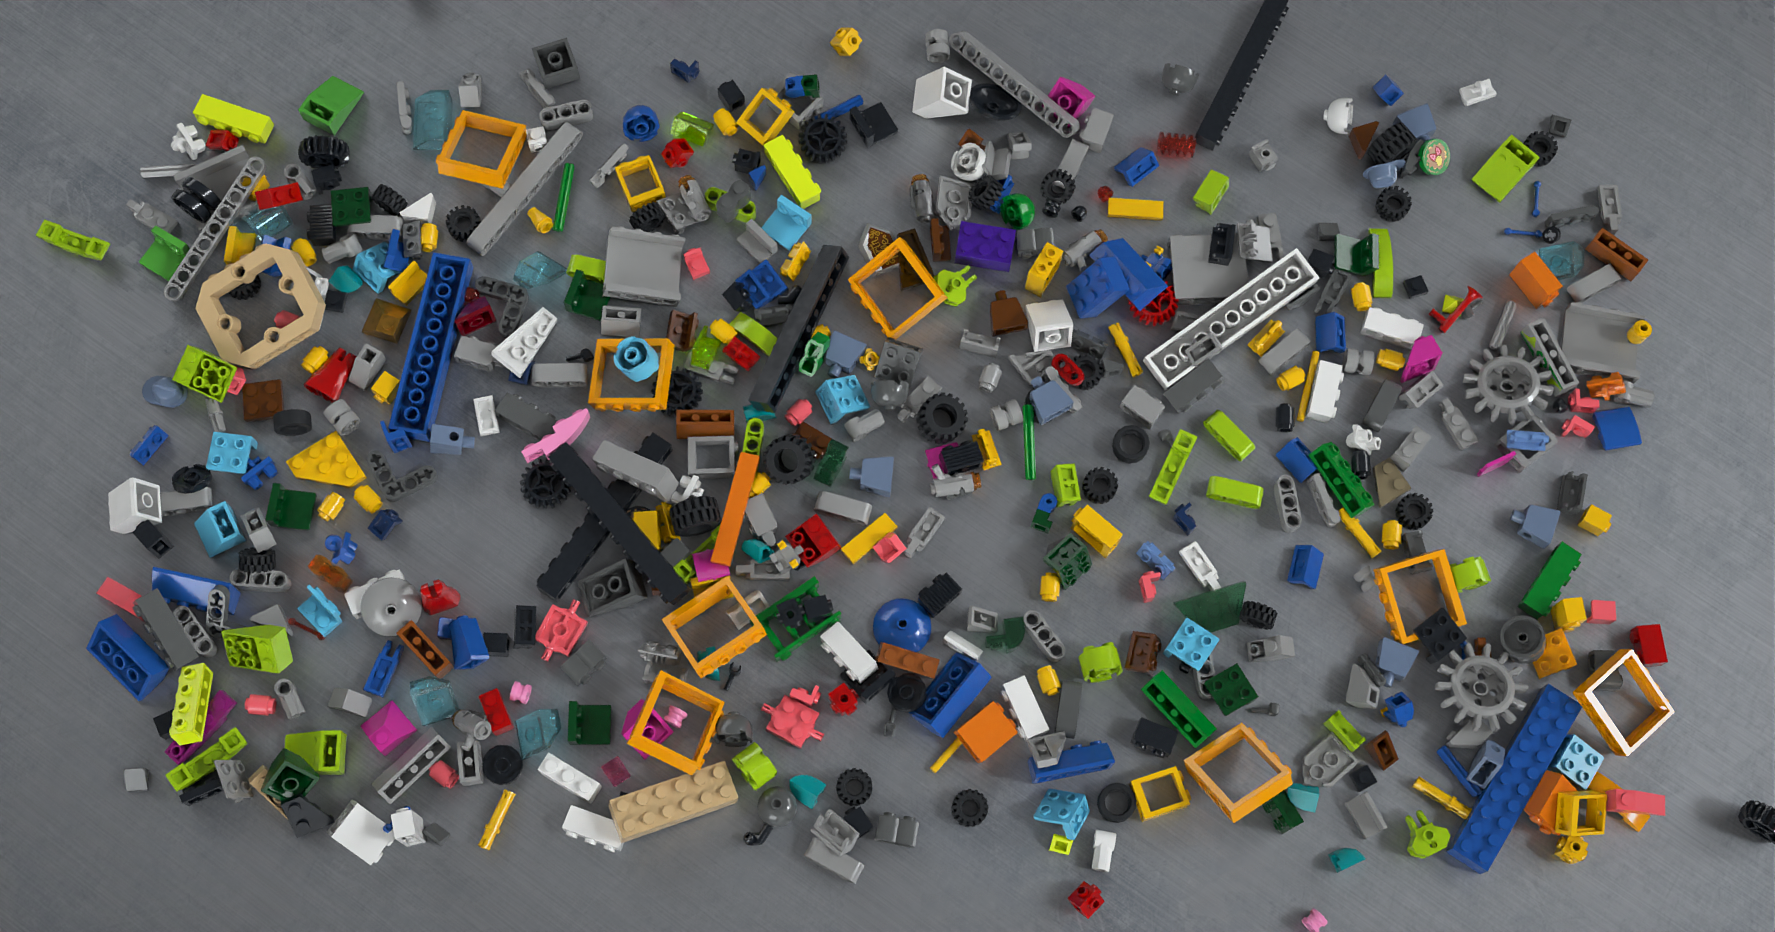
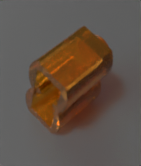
[308,555,353,593]

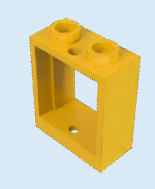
[736,88,795,146]
[615,155,666,212]
[1025,242,1063,298]
[1071,504,1123,558]
[1128,766,1191,822]
[1555,790,1607,836]

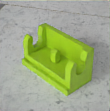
[1193,169,1229,215]
[1050,463,1081,508]
[1323,710,1367,753]

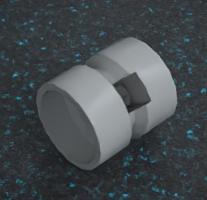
[925,29,950,63]
[1342,348,1374,375]
[324,399,361,436]
[989,399,1023,431]

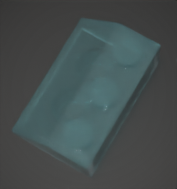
[413,90,453,150]

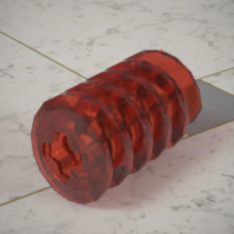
[1157,131,1196,158]

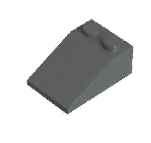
[578,559,648,617]

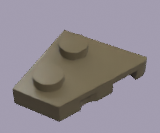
[1372,457,1412,508]

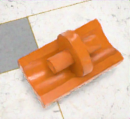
[1586,372,1626,401]

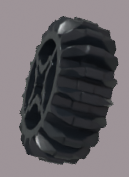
[798,114,847,164]
[298,135,350,169]
[651,366,703,416]
[520,458,572,510]
[1738,800,1775,844]

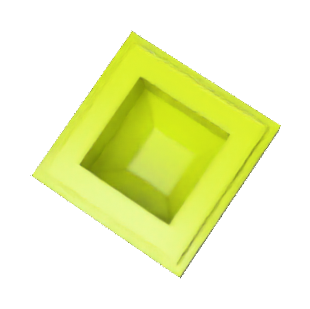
[1442,294,1464,316]
[1049,834,1073,855]

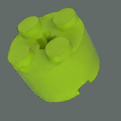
[1450,556,1491,593]
[1078,642,1123,683]
[731,742,777,791]

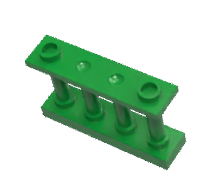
[750,576,841,662]

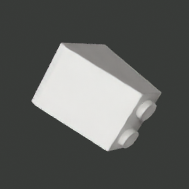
[912,67,972,119]
[1025,299,1073,352]
[108,477,162,534]
[327,799,395,865]

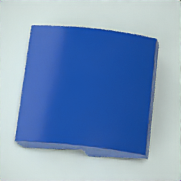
[735,259,789,309]
[1592,407,1642,451]

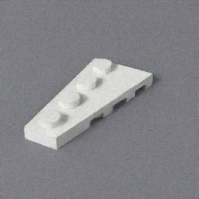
[491,307,557,378]

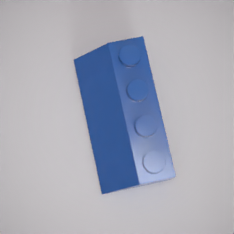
[1089,238,1168,311]
[152,567,241,615]
[86,614,169,702]
[908,652,992,738]
[1028,740,1115,784]

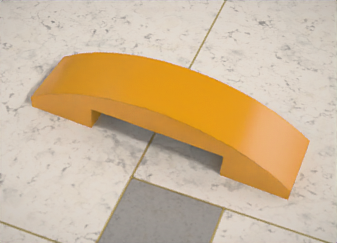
[1586,771,1651,832]

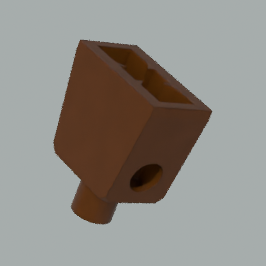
[990,290,1028,337]

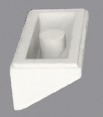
[726,590,770,630]
[943,631,983,662]

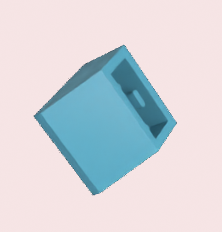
[194,501,247,558]

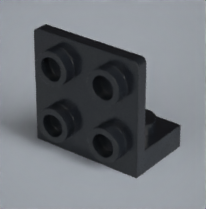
[849,102,898,148]
[1413,608,1467,664]
[840,650,896,704]
[179,769,224,806]

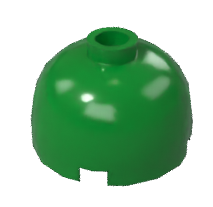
[1000,193,1035,231]

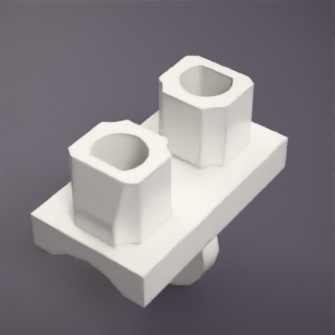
[1459,79,1497,106]
[171,123,206,160]
[1346,425,1381,455]
[671,475,704,505]

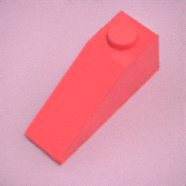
[96,577,144,622]
[1606,789,1665,816]

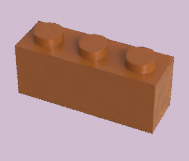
[1585,228,1648,281]
[676,410,734,439]
[396,620,454,681]
[875,642,940,678]

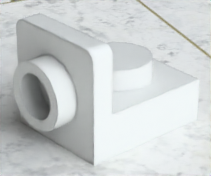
[526,126,547,152]

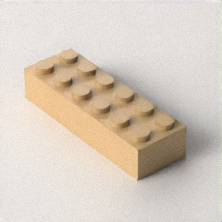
[608,761,739,843]

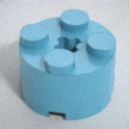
[613,336,659,382]

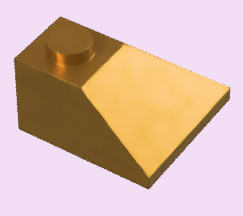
[362,298,412,344]

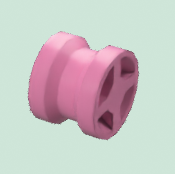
[510,681,532,704]
[663,705,688,729]
[1302,908,1328,932]

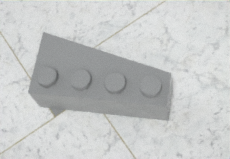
[592,440,679,503]

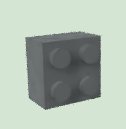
[532,38,580,89]

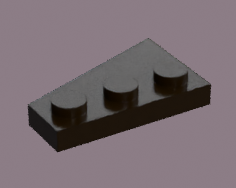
[897,228,935,291]

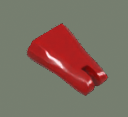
[304,347,357,403]
[420,579,461,615]

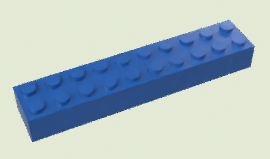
[388,252,474,442]
[1446,684,1582,874]

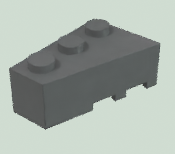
[1163,359,1226,413]

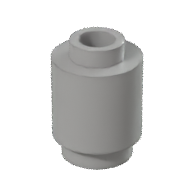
[978,363,1002,393]

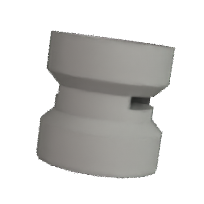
[1353,566,1376,592]

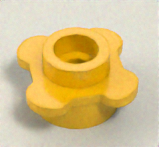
[859,348,880,371]

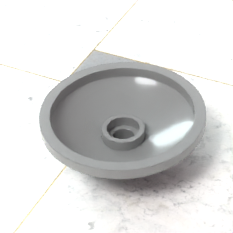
[361,577,422,636]

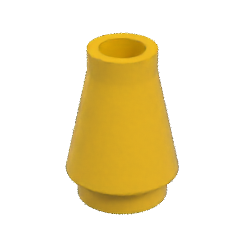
[527,207,553,234]

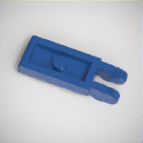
[363,640,404,698]

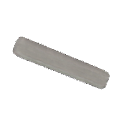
[140,164,195,178]
[1489,300,1517,351]

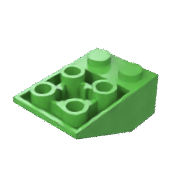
[298,76,364,136]

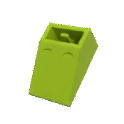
[1471,134,1540,203]
[172,345,237,403]
[221,625,293,674]
[285,730,347,775]

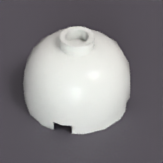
[1324,98,1353,134]
[951,143,986,181]

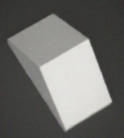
[399,193,436,225]

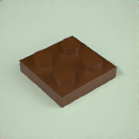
[242,379,284,422]

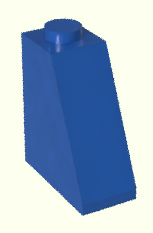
[450,615,489,670]

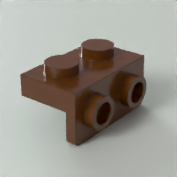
[666,310,699,353]

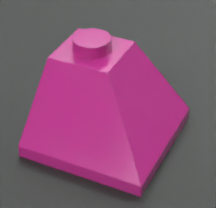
[1041,77,1096,128]
[1400,335,1442,384]
[621,699,674,760]
[360,700,417,756]

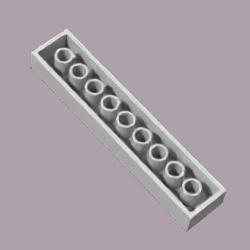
[1143,248,1319,391]

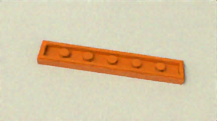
[711,452,760,567]

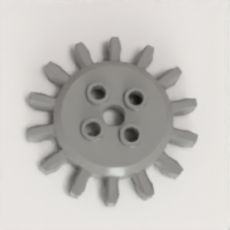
[1463,345,1554,425]
[1435,643,1529,732]

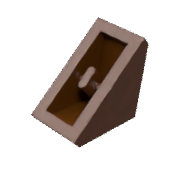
[1348,121,1380,160]
[1363,730,1399,771]

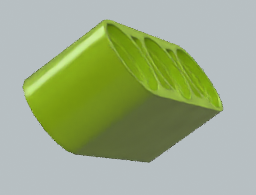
[705,187,756,223]
[566,254,606,284]
[1203,409,1255,462]
[742,418,764,473]
[1206,476,1264,509]

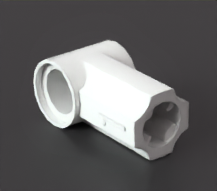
[1091,829,1116,872]

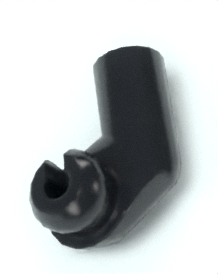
[778,285,802,304]
[744,823,773,846]

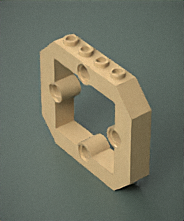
[195,244,326,369]

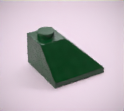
[261,748,320,801]

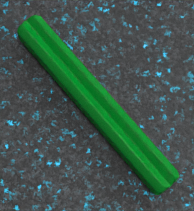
[553,163,575,232]
[1022,405,1036,480]

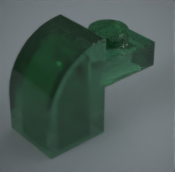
[813,439,849,487]
[985,617,1025,654]

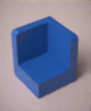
[1373,74,1404,106]

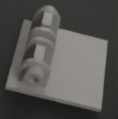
[656,192,700,234]
[1237,220,1272,262]
[638,641,683,666]
[214,760,254,803]

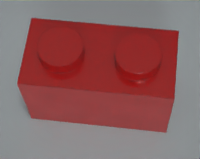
[255,182,303,210]
[1629,624,1668,667]
[478,688,515,736]

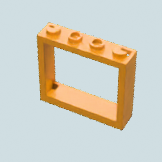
[436,110,527,189]
[848,237,948,340]
[588,338,675,412]
[1373,549,1467,644]
[661,576,767,679]
[1572,649,1674,756]
[627,670,725,775]
[1184,722,1293,823]

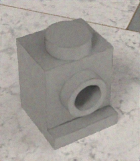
[1248,139,1278,172]

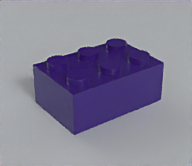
[954,221,1016,272]

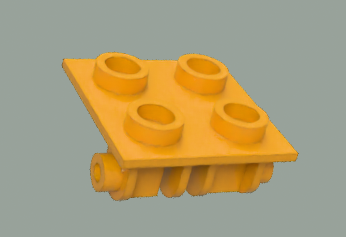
[1533,628,1577,679]

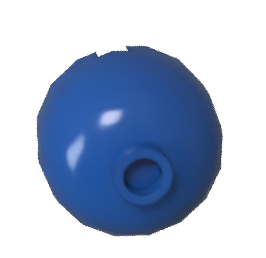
[623,105,660,142]

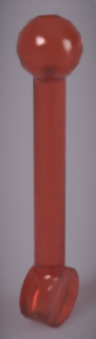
[288,618,326,640]

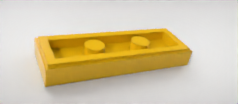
[1107,198,1164,221]
[841,513,898,565]

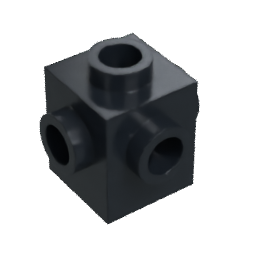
[776,597,806,629]

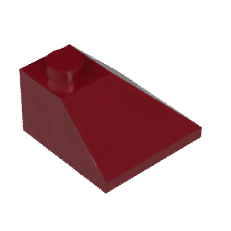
[455,296,497,336]

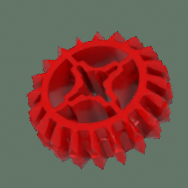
[1128,277,1179,326]

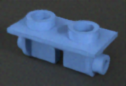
[1507,430,1549,451]
[1136,541,1176,580]

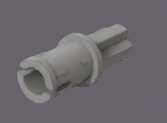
[205,397,226,433]

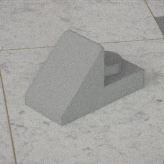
[1008,132,1032,160]

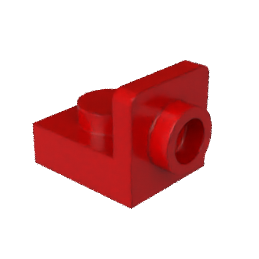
[206,130,239,152]

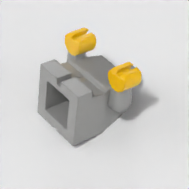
[769,540,804,574]

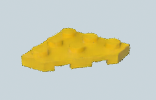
[286,431,367,488]

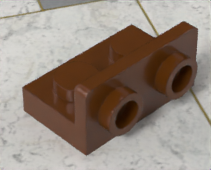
[930,218,951,262]
[792,421,835,461]
[1124,631,1162,676]

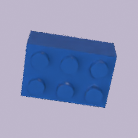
[1066,257,1130,319]

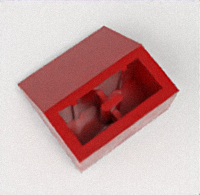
[785,513,842,568]

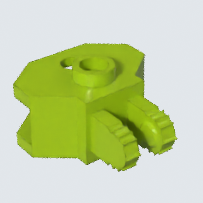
[934,265,977,307]
[1405,810,1451,859]

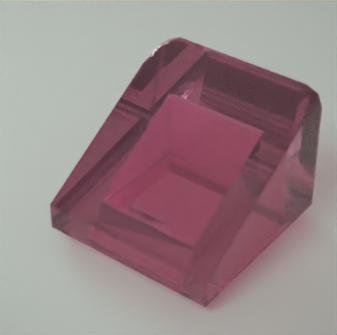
[601,756,631,787]

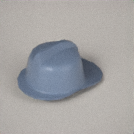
[1363,159,1405,188]
[142,376,188,408]

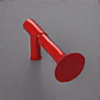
[1429,286,1483,334]

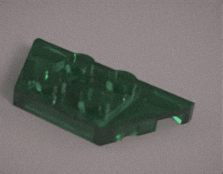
[1173,581,1246,633]

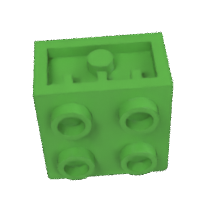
[139,225,190,281]

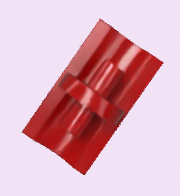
[722,336,761,372]

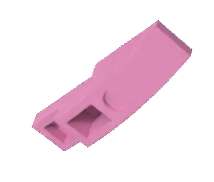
[521,408,590,463]

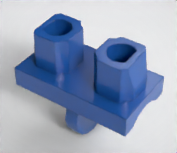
[241,456,278,490]
[325,531,358,565]

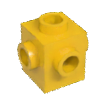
[830,27,862,56]
[1554,835,1588,864]

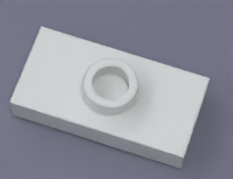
[473,395,500,436]

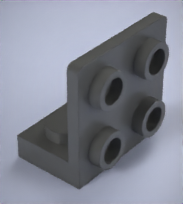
[875,338,923,388]

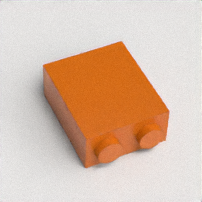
[1509,251,1563,309]
[953,701,1018,763]
[1524,770,1580,836]

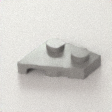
[1009,350,1061,387]
[1027,731,1066,768]

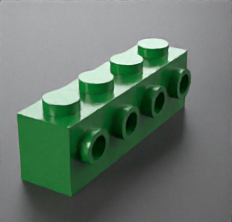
[1309,442,1375,518]
[1517,541,1582,620]
[1141,670,1217,749]

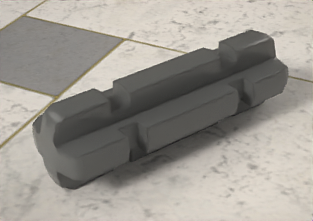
[1358,653,1386,687]

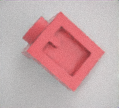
[683,248,710,280]
[1568,388,1599,413]
[1561,415,1595,438]
[1138,571,1161,603]
[790,685,821,708]

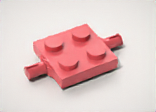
[535,599,588,662]
[761,695,824,749]

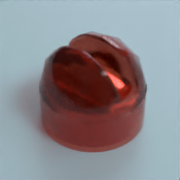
[1097,186,1114,202]
[465,287,479,302]

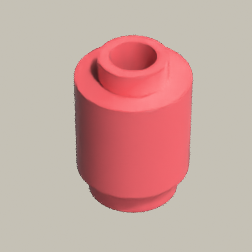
[274,310,300,329]
[784,399,812,427]
[245,694,277,716]
[428,760,459,789]

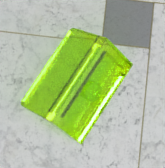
[670,112,714,147]
[691,325,721,370]

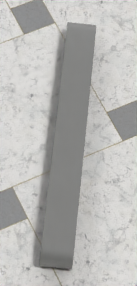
[949,31,1081,137]
[466,122,583,256]
[164,157,266,302]

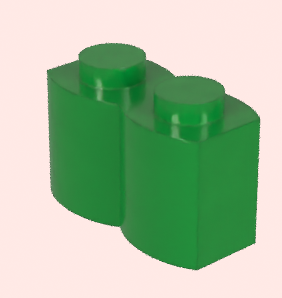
[799,332,830,377]

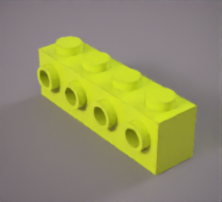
[193,94,274,144]
[764,135,821,209]
[169,663,213,745]

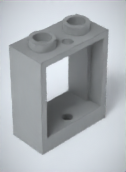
[766,72,824,130]
[1494,415,1558,473]
[688,436,739,479]

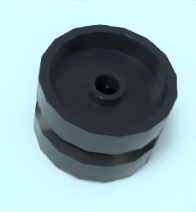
[171,176,221,223]

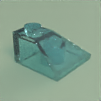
[245,205,294,242]
[1539,241,1584,280]
[513,251,567,289]
[410,676,461,726]
[515,709,561,760]

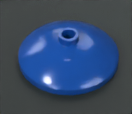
[873,598,931,652]

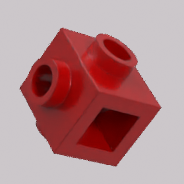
[661,138,694,168]
[828,683,859,716]
[1067,881,1105,919]

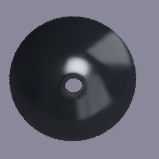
[969,83,1022,121]

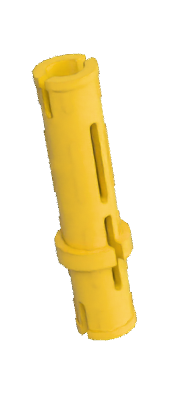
[1108,322,1144,377]
[1339,507,1382,558]
[1412,776,1472,820]
[477,789,516,851]

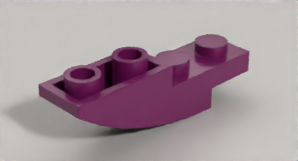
[164,690,237,765]

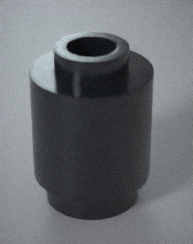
[1276,403,1295,432]
[1351,450,1371,480]

